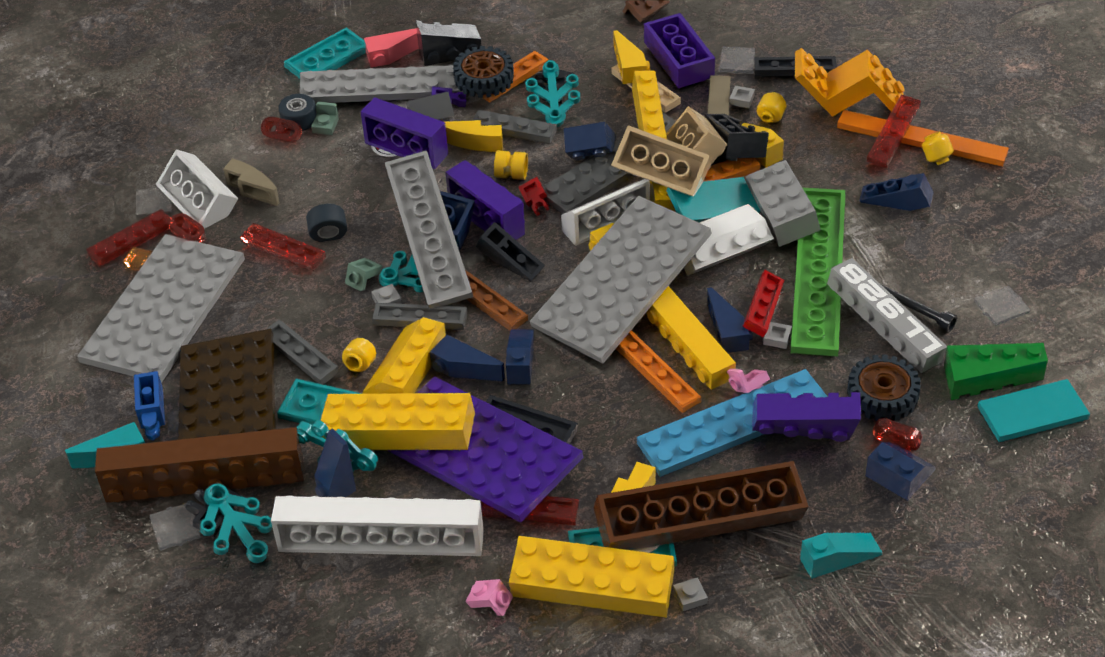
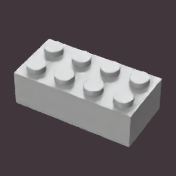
[745,160,821,247]

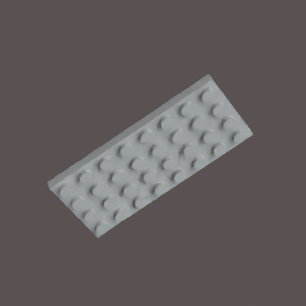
[530,196,712,363]
[77,234,245,383]

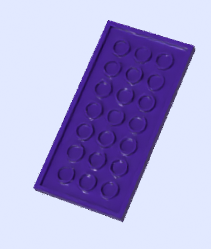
[387,376,584,523]

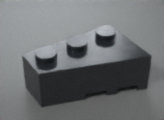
[416,21,482,66]
[705,114,769,161]

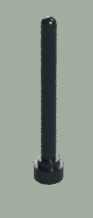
[881,284,958,332]

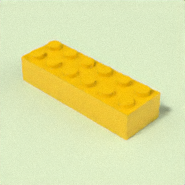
[321,393,475,450]
[509,536,674,618]

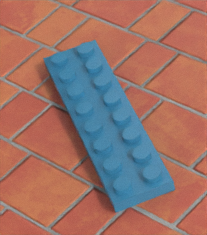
[637,369,828,477]

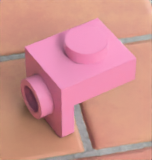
[727,368,770,393]
[466,579,513,616]

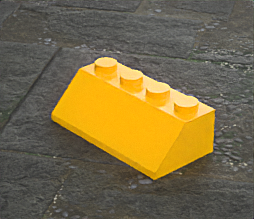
[363,317,446,394]

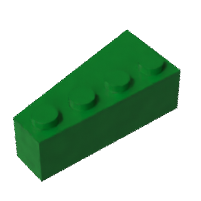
[944,343,1048,400]

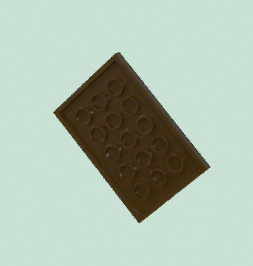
[178,328,275,440]

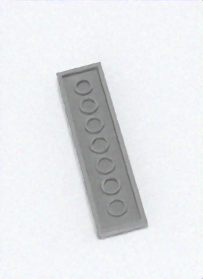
[300,65,463,103]
[385,151,473,309]

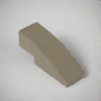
[223,158,280,206]

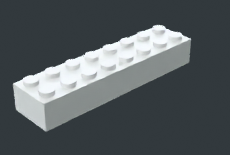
[271,496,484,556]

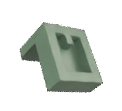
[311,102,339,135]
[345,258,382,291]

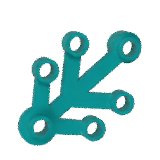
[525,60,581,127]
[379,251,424,292]
[297,420,378,472]
[200,484,272,563]

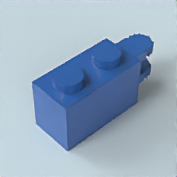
[134,371,165,440]

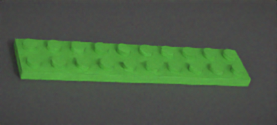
[790,187,845,357]

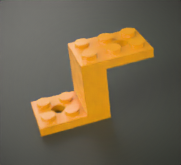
[795,48,906,118]

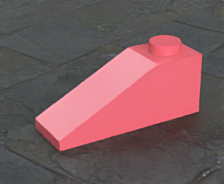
[364,28,419,68]

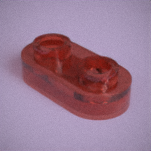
[261,117,302,143]
[168,213,206,243]
[872,419,923,451]

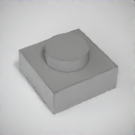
[729,86,755,108]
[371,284,402,304]
[763,322,792,349]
[673,577,708,611]

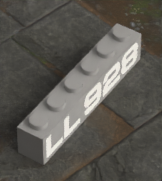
[827,258,947,373]

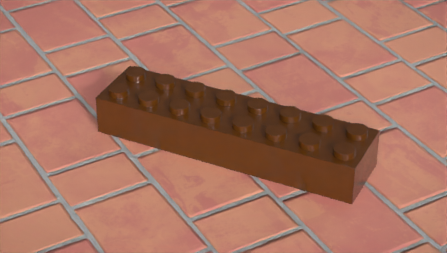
[95,427,304,503]
[594,461,809,550]

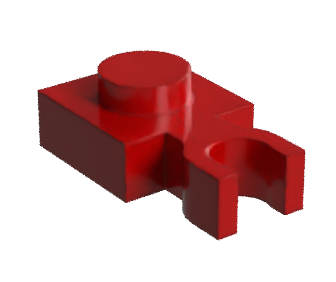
[518,177,549,216]

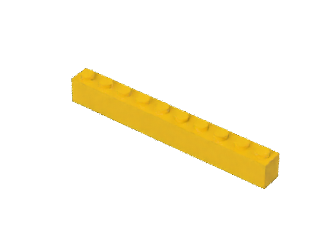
[588,223,736,390]

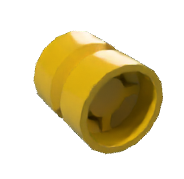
[494,150,528,180]

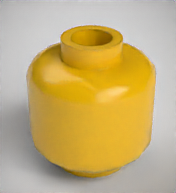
[756,92,787,123]
[922,131,954,165]
[342,338,376,372]

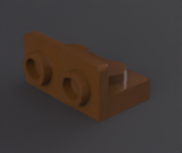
[622,0,670,23]

